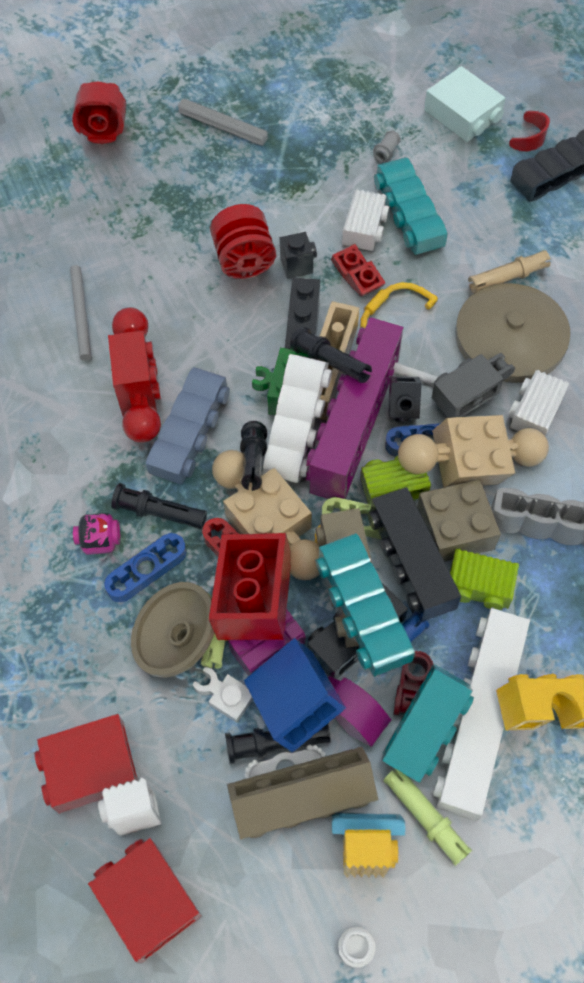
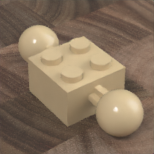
[398,415,549,488]
[212,450,320,580]

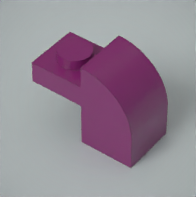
[328,675,392,747]

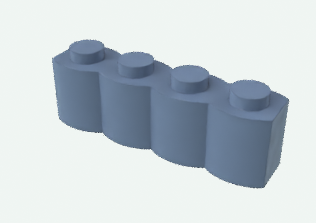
[146,367,230,485]

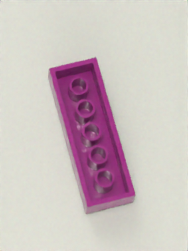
[306,317,404,499]

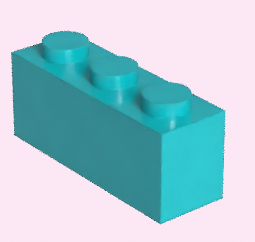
[382,663,474,783]

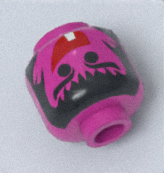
[73,513,121,555]

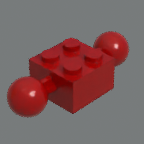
[108,307,161,443]

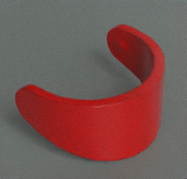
[509,111,550,151]

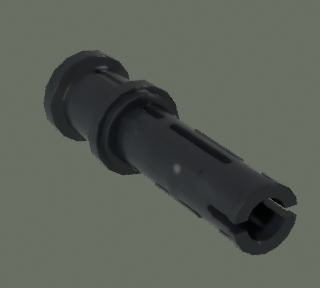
[290,327,372,383]
[240,421,267,491]
[111,483,207,530]
[225,724,331,764]

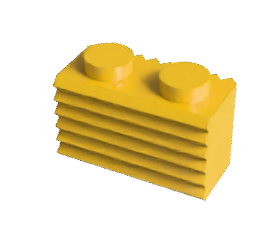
[343,830,399,878]

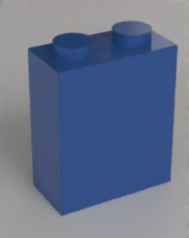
[244,638,346,753]

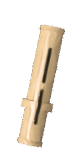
[468,250,551,293]

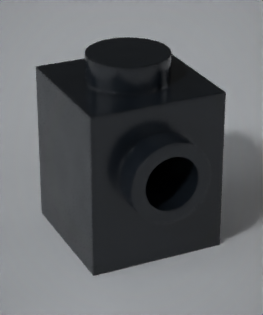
[279,231,317,279]
[388,376,422,423]

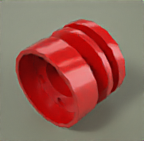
[210,204,277,279]

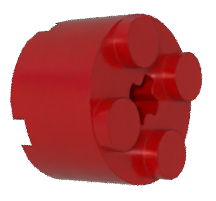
[72,81,127,144]

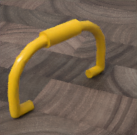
[360,282,438,328]

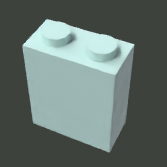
[424,66,506,142]

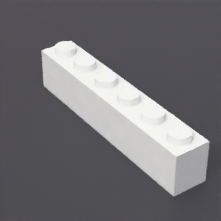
[433,608,530,822]

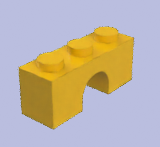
[496,674,584,731]

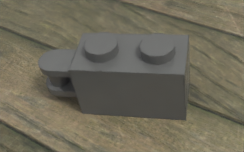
[431,353,516,418]

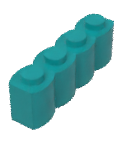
[374,157,448,255]
[315,533,415,677]

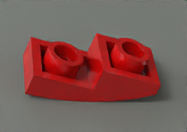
[331,244,386,297]

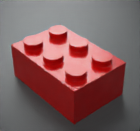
[209,533,291,640]

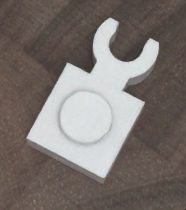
[193,667,253,723]

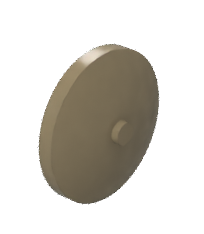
[455,283,571,383]

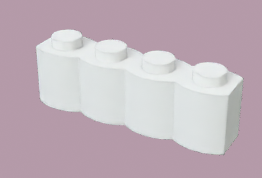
[262,354,332,483]

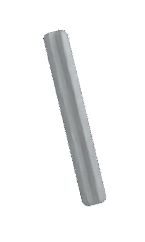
[178,98,268,146]

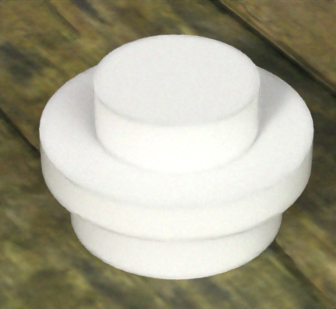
[338,927,375,968]

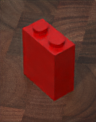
[34,714,139,814]
[88,838,202,964]

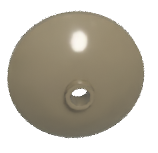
[131,582,214,678]

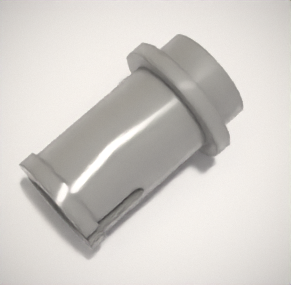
[373,130,401,163]

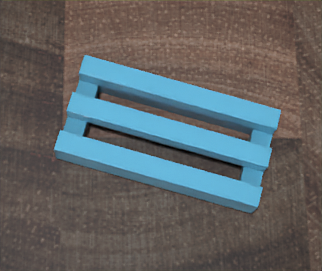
[332,813,405,836]

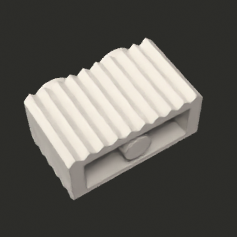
[342,189,389,251]
[508,370,569,436]
[98,777,161,836]

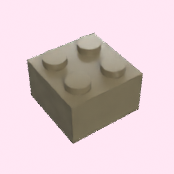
[417,479,501,562]

